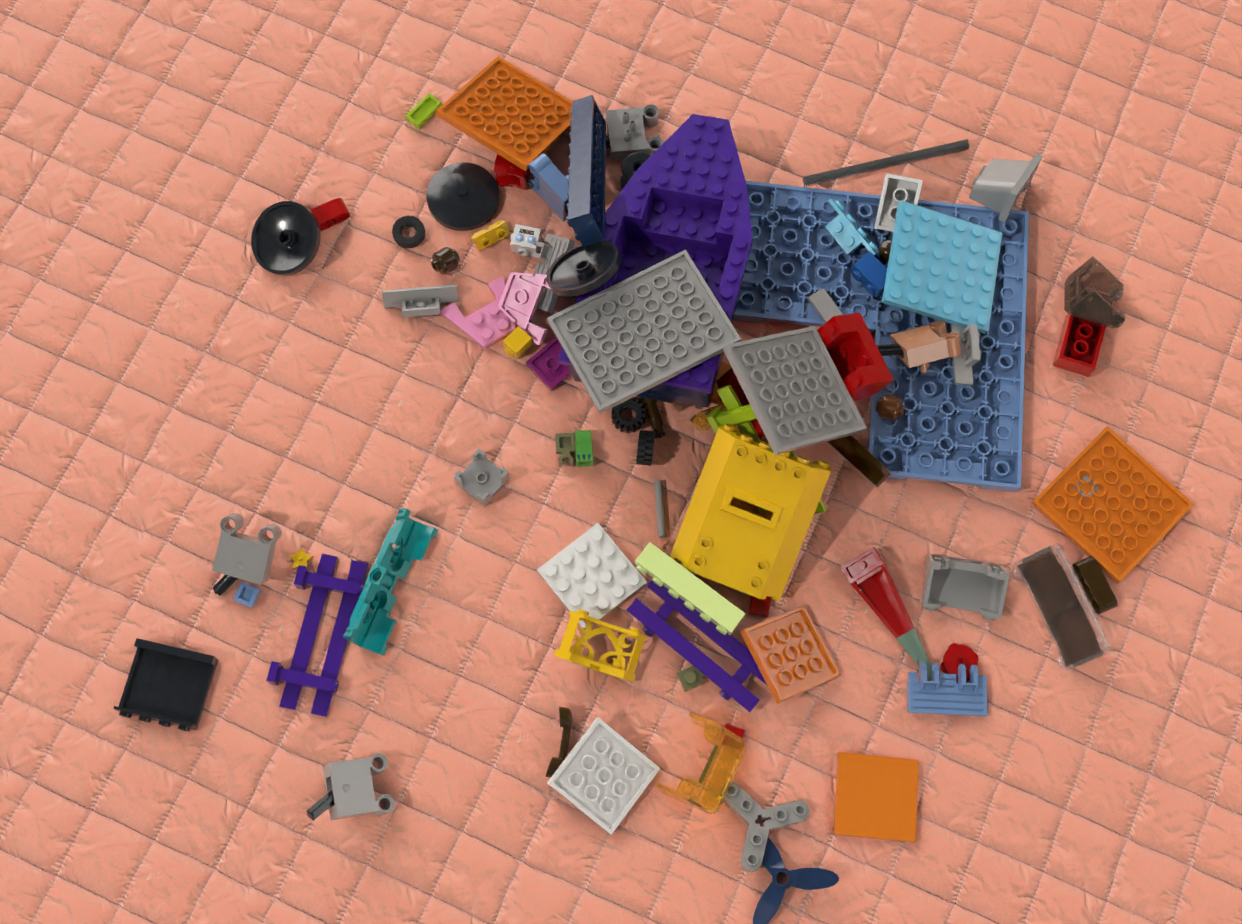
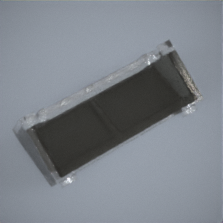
[1013,543,1115,671]

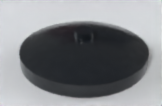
[426,162,500,231]
[251,201,321,276]
[546,240,621,297]

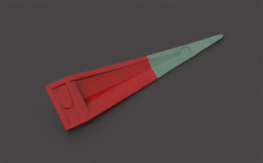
[841,547,932,681]

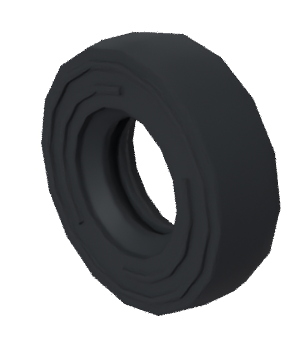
[392,216,425,248]

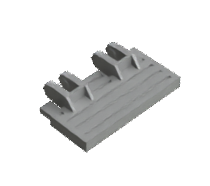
[530,233,575,313]

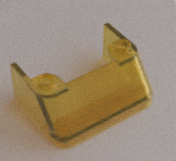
[656,712,746,814]

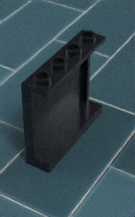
[114,638,218,732]

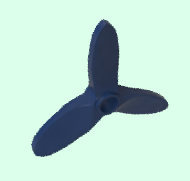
[753,837,839,924]

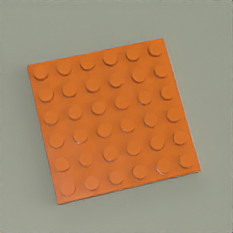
[436,56,572,171]
[1031,426,1194,583]

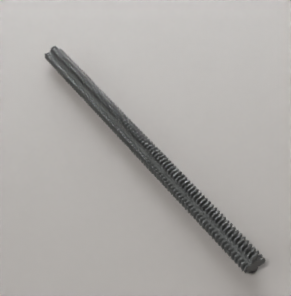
[803,139,970,187]

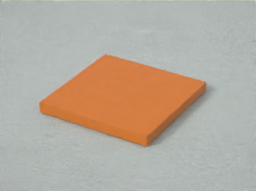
[740,605,841,704]
[833,752,919,843]

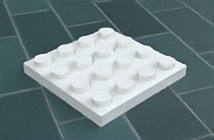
[537,523,647,629]
[547,717,660,835]

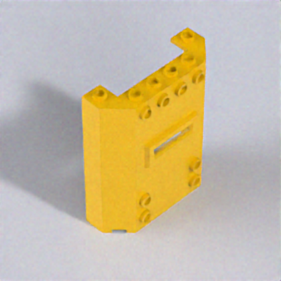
[670,424,832,601]

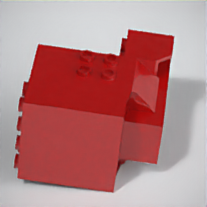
[716,313,894,444]

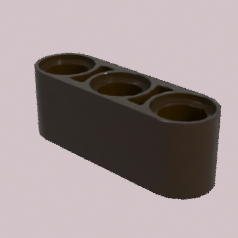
[1072,556,1118,614]

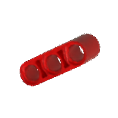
[310,198,350,232]

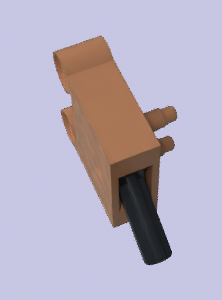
[877,321,962,373]

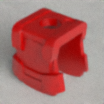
[494,154,531,190]

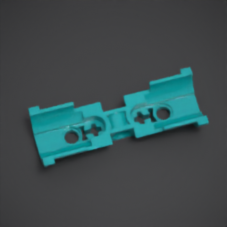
[343,508,438,656]

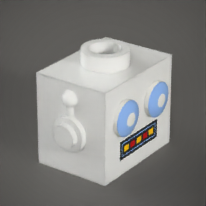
[510,224,542,256]

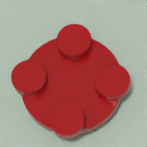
[940,643,979,681]

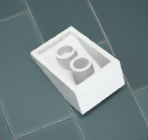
[874,173,923,232]

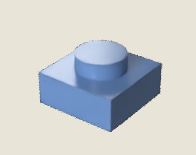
[233,582,261,609]

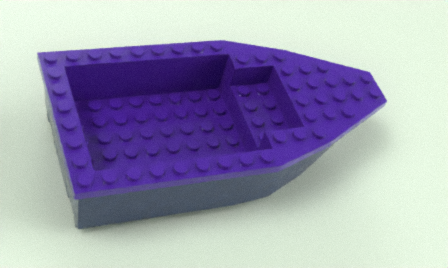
[558,114,753,409]

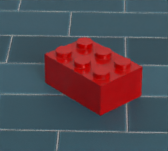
[1052,309,1108,377]

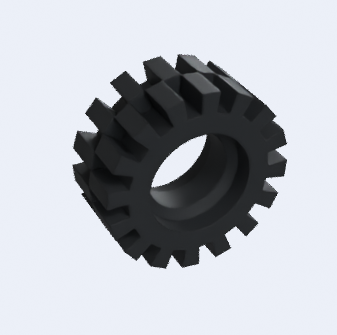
[611,397,646,433]
[636,430,655,466]

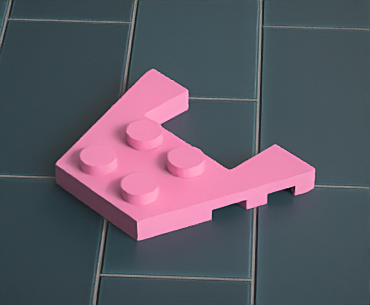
[498,272,550,345]
[440,276,516,349]

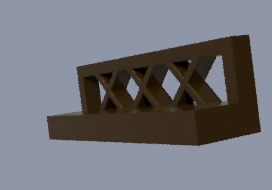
[827,435,891,488]

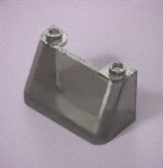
[1064,256,1125,329]

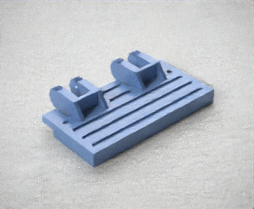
[907,662,987,716]

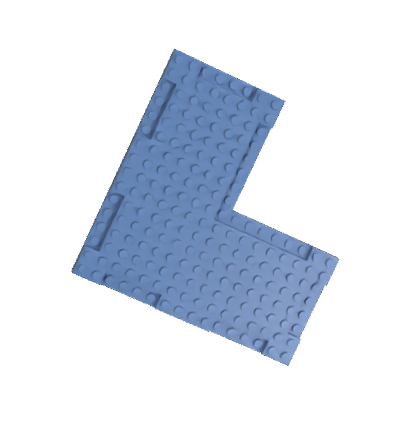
[733,181,1029,493]

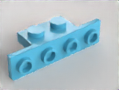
[825,198,880,258]

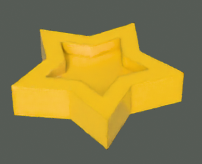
[289,548,313,570]

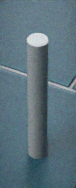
[654,480,666,538]

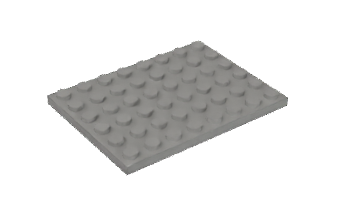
[547,250,741,414]

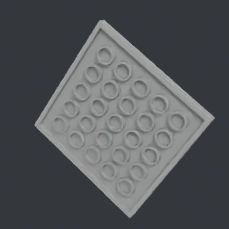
[722,326,867,455]

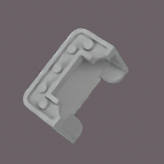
[922,554,1010,621]

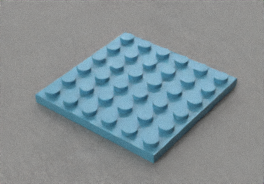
[882,200,1002,334]

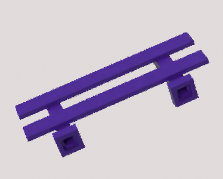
[266,554,368,717]
[626,580,768,712]

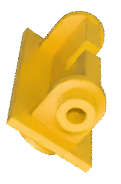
[471,220,510,251]

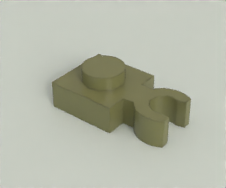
[555,433,575,467]
[676,666,708,692]

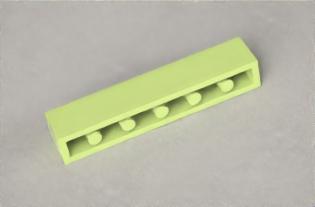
[635,542,745,635]

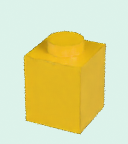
[503,326,532,360]

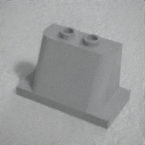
[969,153,1043,222]

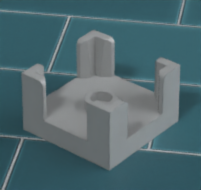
[454,448,509,507]

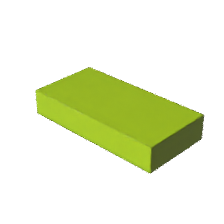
[405,93,443,130]

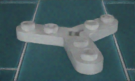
[720,781,810,872]

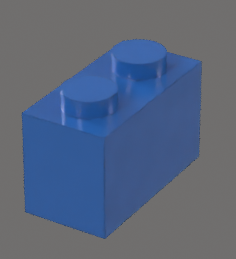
[850,251,887,298]

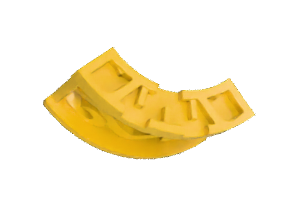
[554,609,647,683]

